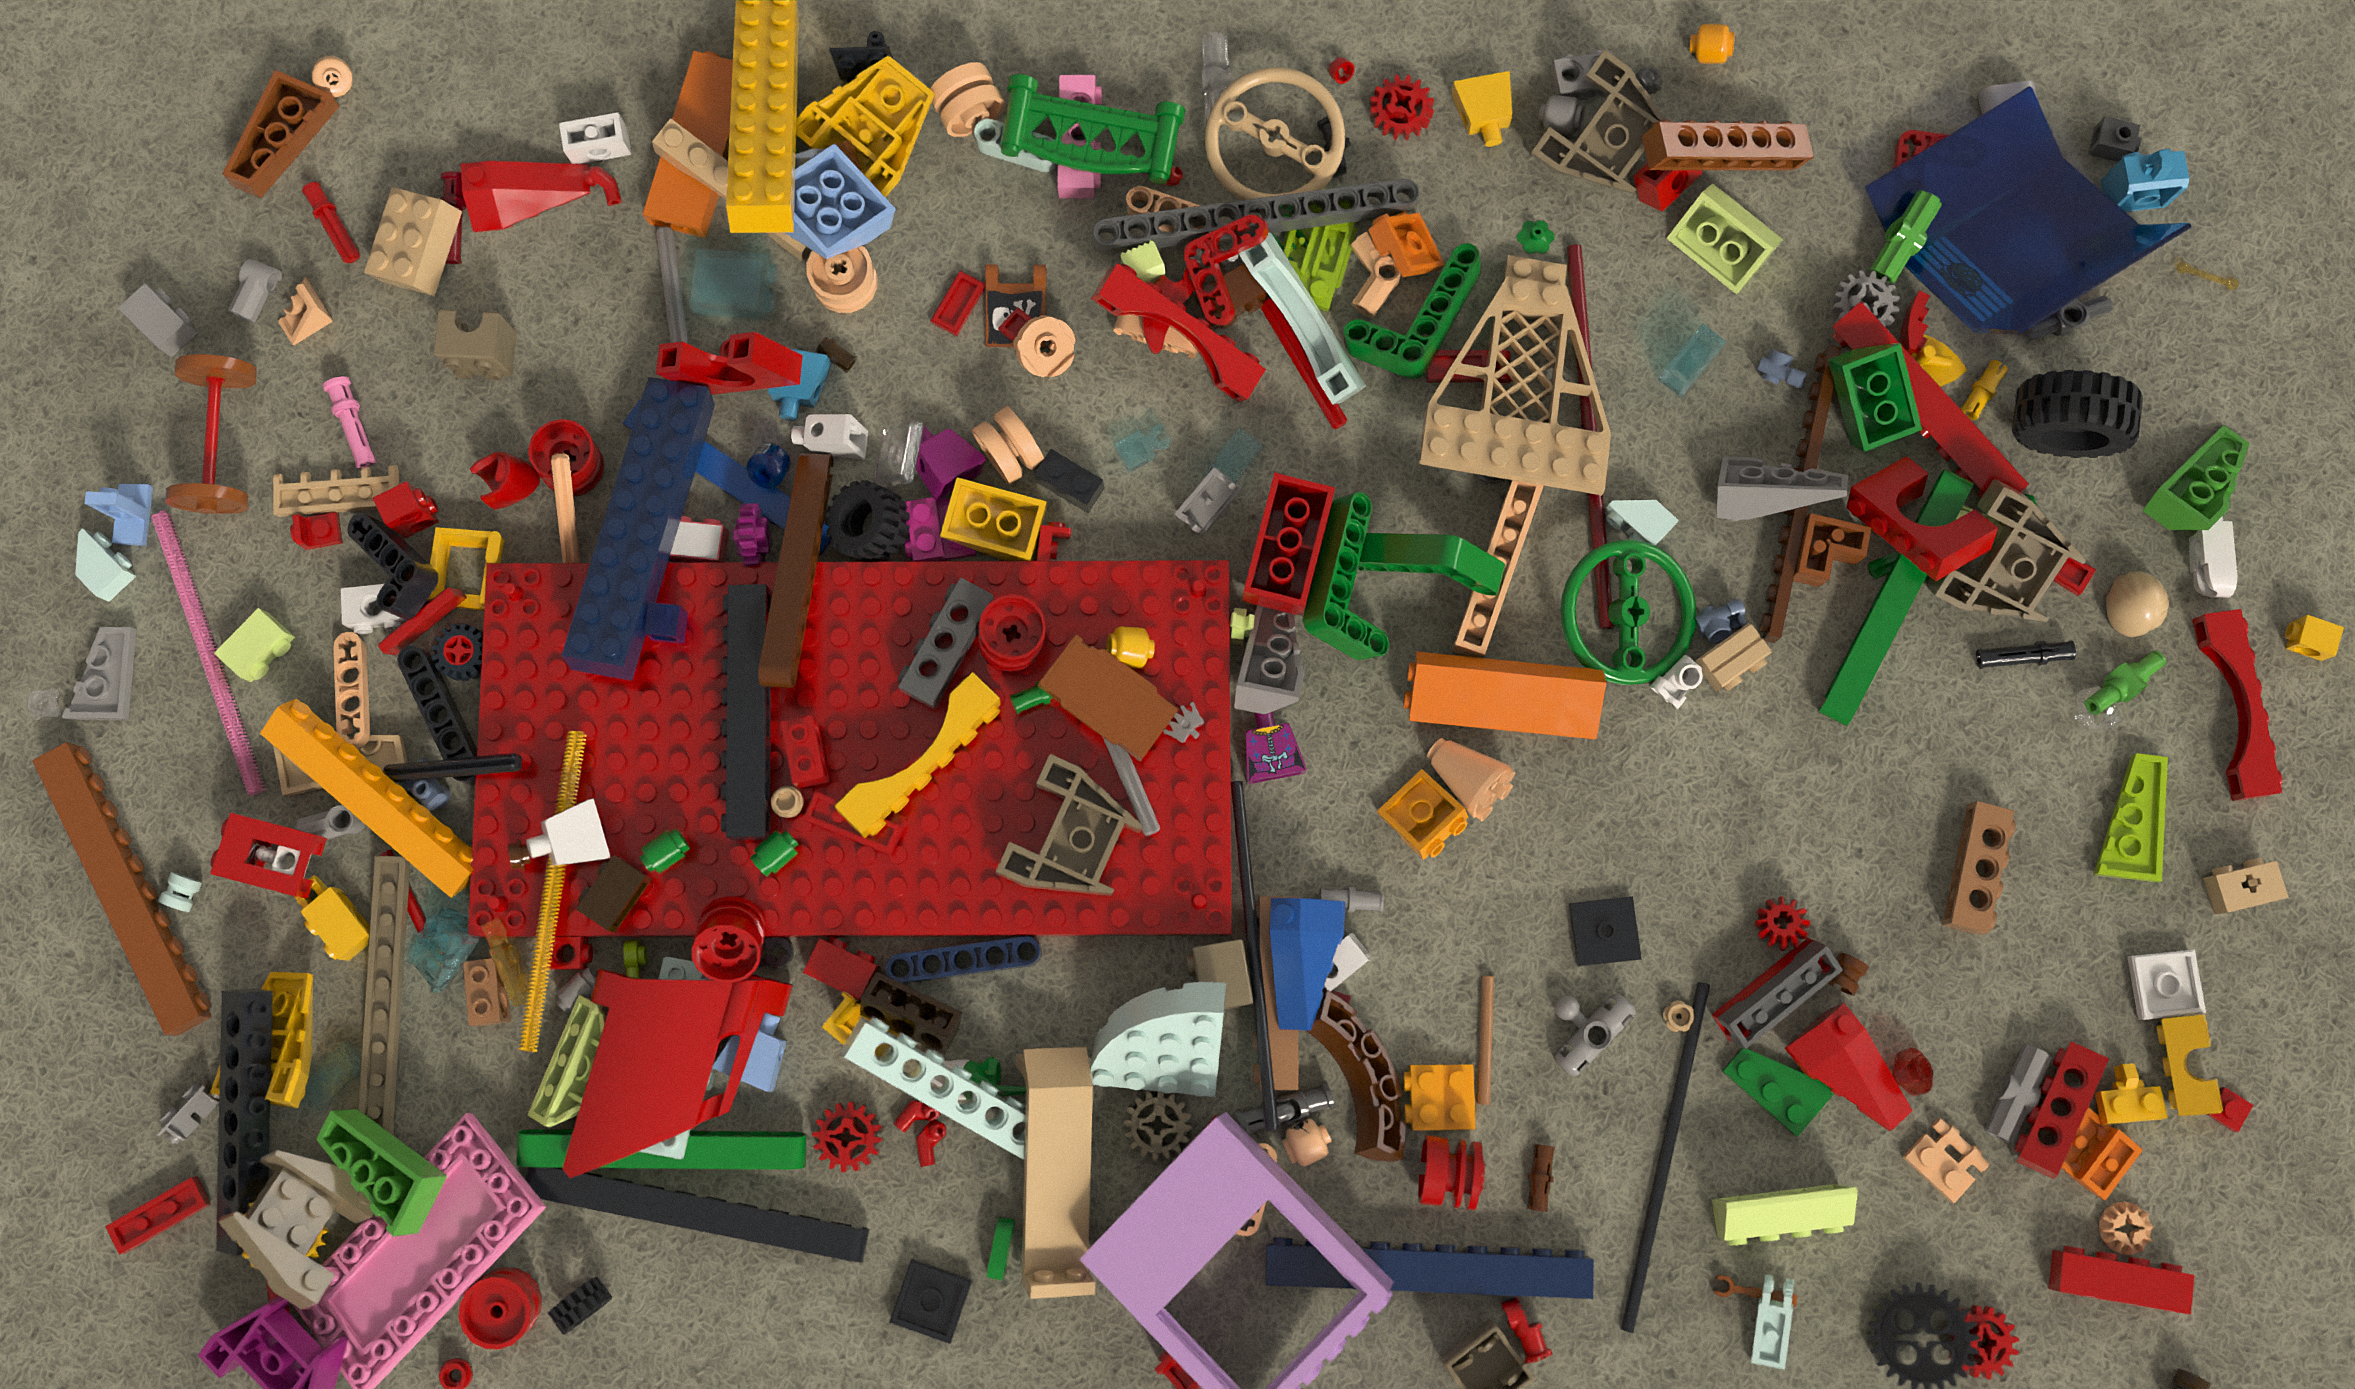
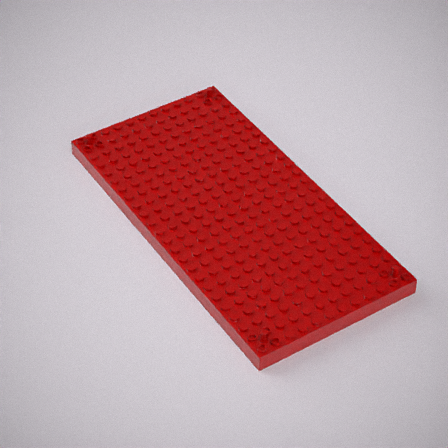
[468,560,1231,938]

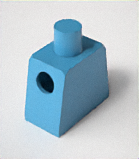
[768,348,831,421]

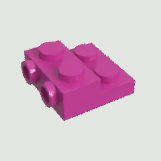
[905,497,976,562]

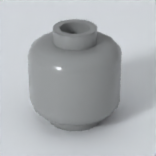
[1539,94,1585,136]

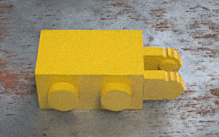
[294,875,370,961]

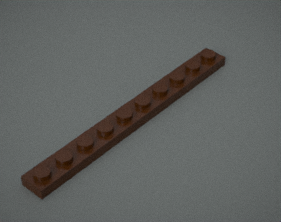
[1759,345,1842,643]

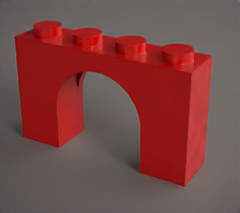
[656,332,803,395]
[1846,456,1998,581]

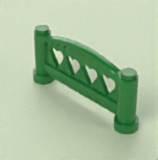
[1000,74,1186,184]

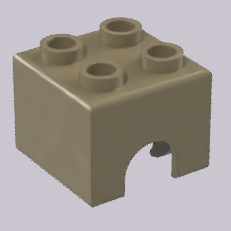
[433,309,517,381]
[1186,940,1253,1010]
[1438,1319,1536,1389]

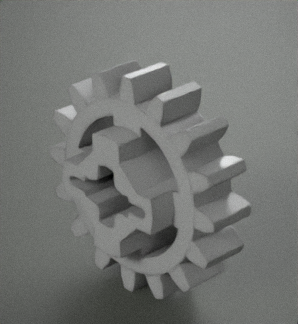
[1831,270,1900,327]

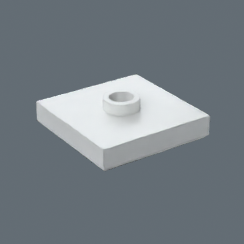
[2127,949,2206,1020]

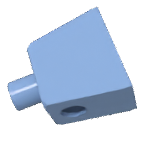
[712,1013,786,1092]

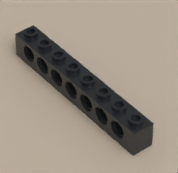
[216,989,273,1256]

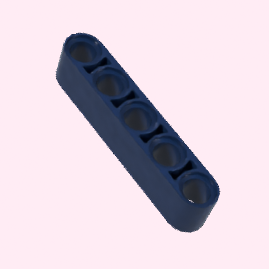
[885,937,1042,984]

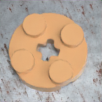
[1013,315,1076,377]

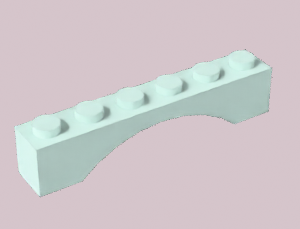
[1239,232,1366,405]

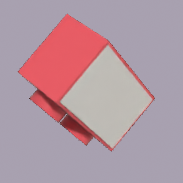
[668,516,729,563]

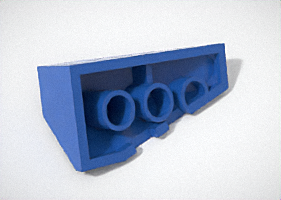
[1270,898,1345,1031]

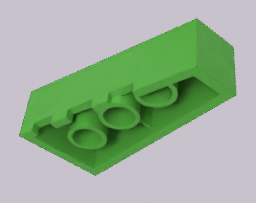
[316,1109,448,1237]

